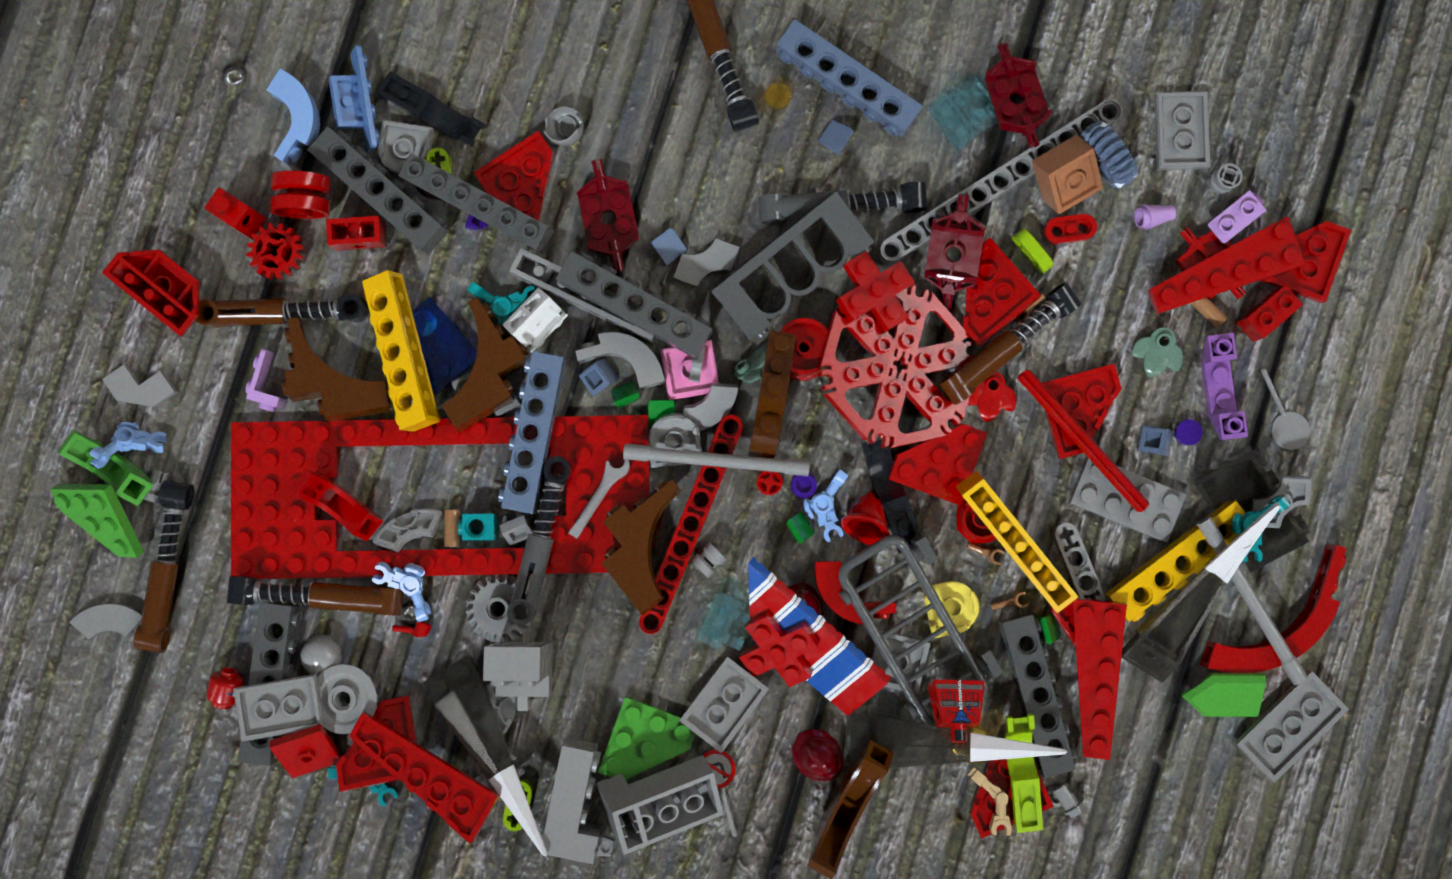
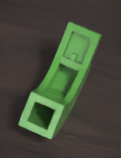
[57,429,154,506]

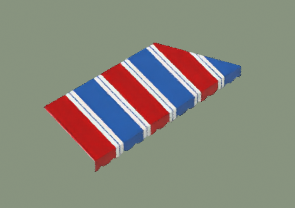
[748,557,891,716]

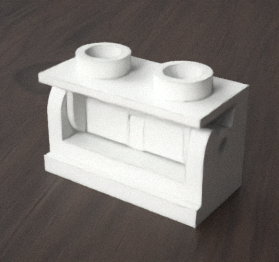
[503,287,568,353]

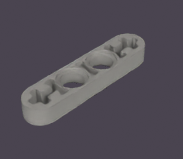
[1052,523,1107,601]

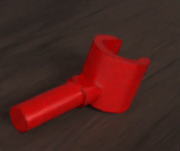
[392,621,431,638]

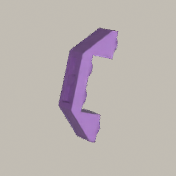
[1201,333,1248,440]

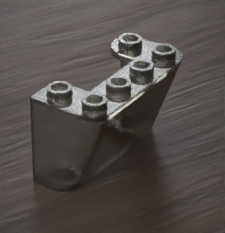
[1194,445,1310,572]

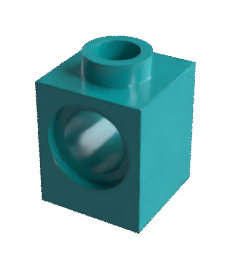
[458,514,498,540]

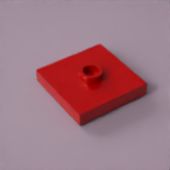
[269,724,342,778]

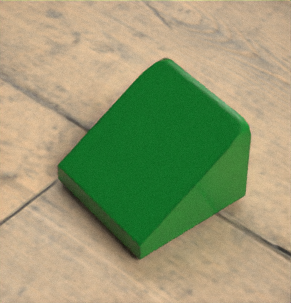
[611,382,641,408]
[648,400,675,428]
[785,512,814,544]
[1036,613,1061,644]

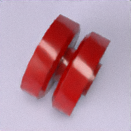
[270,171,331,219]
[780,318,828,382]

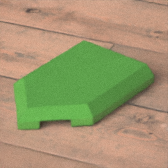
[1181,673,1266,717]

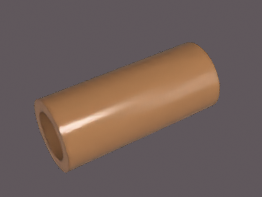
[1190,298,1228,329]
[444,510,460,547]

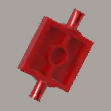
[1174,227,1247,300]

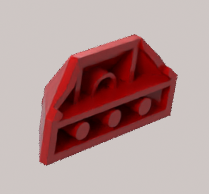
[102,250,200,337]

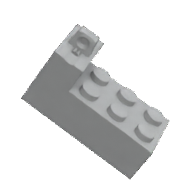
[483,642,553,711]
[540,738,614,864]
[597,755,724,855]

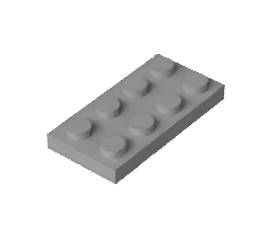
[1068,457,1186,543]
[1234,670,1349,783]

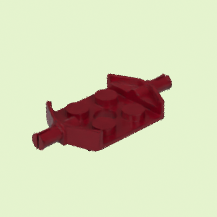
[985,43,1052,148]
[576,159,639,273]
[924,194,986,309]

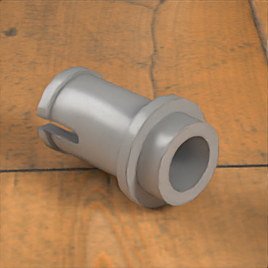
[144,469,169,504]
[1052,782,1084,818]

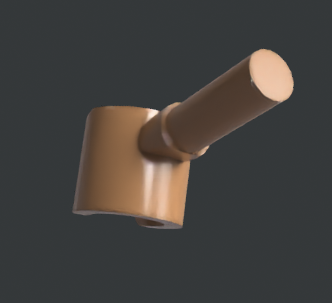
[1018,293,1046,323]
[967,542,1005,565]
[990,592,1029,610]

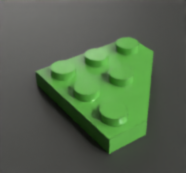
[50,484,144,558]
[598,696,696,780]

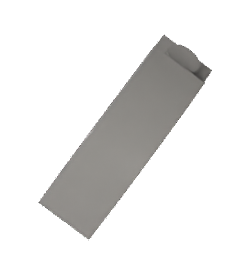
[575,332,666,390]

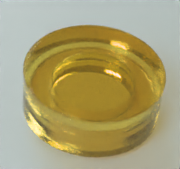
[765,83,791,111]

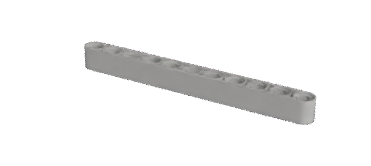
[878,99,1122,265]

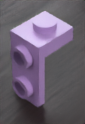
[1207,190,1267,244]
[246,349,287,412]

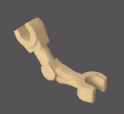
[967,766,1012,836]

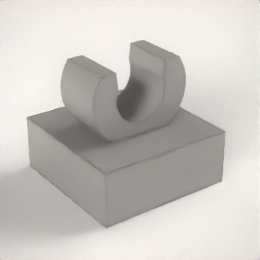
[499,511,533,546]

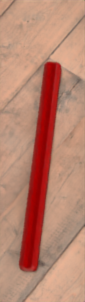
[1017,369,1149,512]

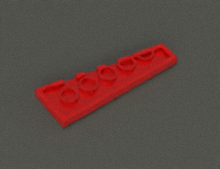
[1147,217,1306,315]
[1072,598,1127,760]
[349,712,500,844]

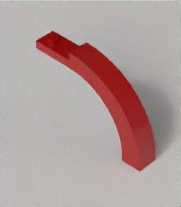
[1199,544,1347,673]

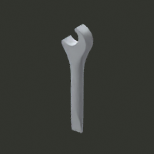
[689,291,710,383]
[569,460,630,539]

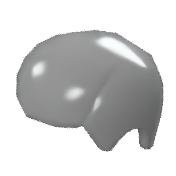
[544,106,584,146]
[300,635,342,676]

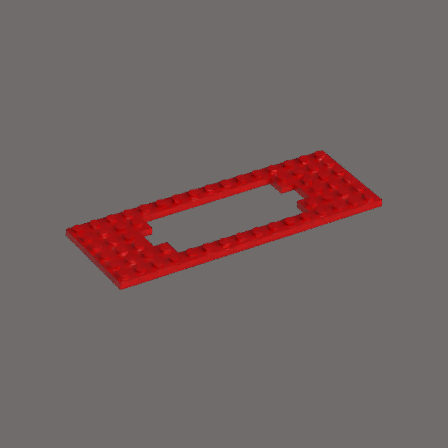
[231,415,650,579]

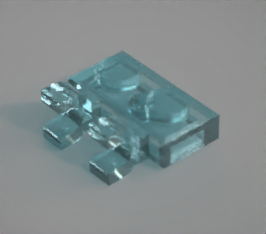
[696,591,750,651]

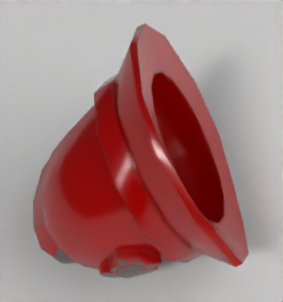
[841,492,890,545]

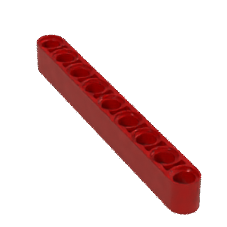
[639,415,743,634]

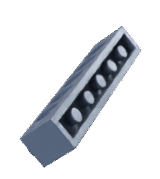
[776,19,923,138]
[498,351,566,514]

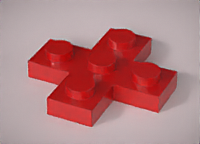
[836,251,915,333]
[739,611,820,688]

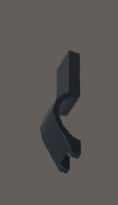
[376,71,486,147]
[861,439,920,553]

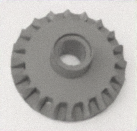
[465,574,531,642]
[317,664,379,734]

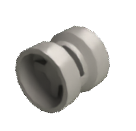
[1208,163,1243,195]
[691,542,727,578]

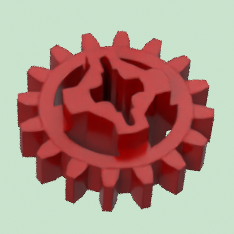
[246,223,306,280]

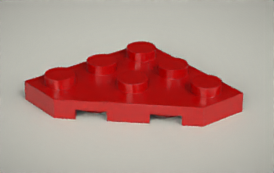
[473,130,554,221]
[1260,221,1351,304]
[963,238,1041,347]
[1042,363,1122,459]
[887,424,987,506]
[336,696,417,792]
[969,759,1054,839]

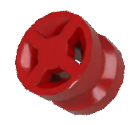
[756,471,783,495]

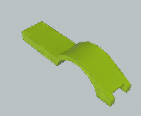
[1005,713,1043,833]

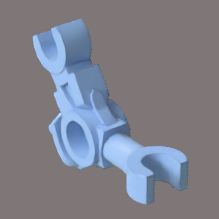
[89,422,167,469]
[804,469,848,542]
[372,562,432,622]

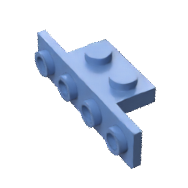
[329,45,380,154]

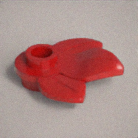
[967,371,1017,423]

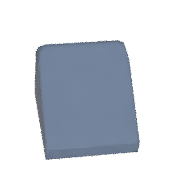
[818,120,854,156]
[651,227,687,266]
[579,358,619,397]
[1138,425,1173,457]

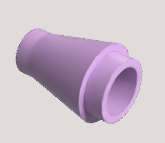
[1134,204,1176,230]

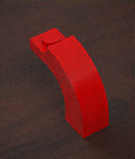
[289,468,383,541]
[814,561,896,624]

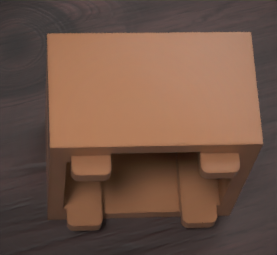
[1032,135,1103,214]

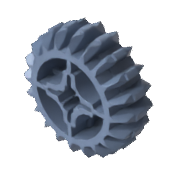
[1080,121,1138,189]

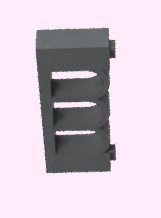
[710,191,874,341]

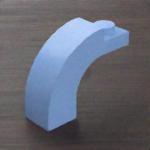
[266,68,320,167]

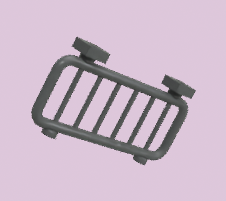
[838,534,1003,729]

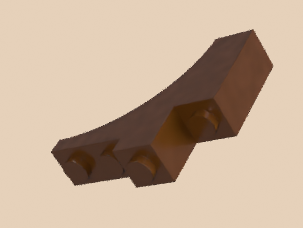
[442,297,529,433]
[281,317,392,422]
[748,331,796,459]
[601,480,681,615]
[807,740,894,879]

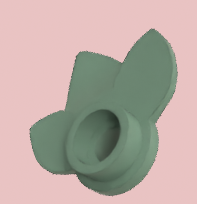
[1131,327,1183,377]
[734,343,768,383]

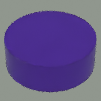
[1174,419,1203,446]
[790,473,817,498]

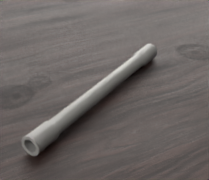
[623,444,810,476]
[1197,516,1308,685]

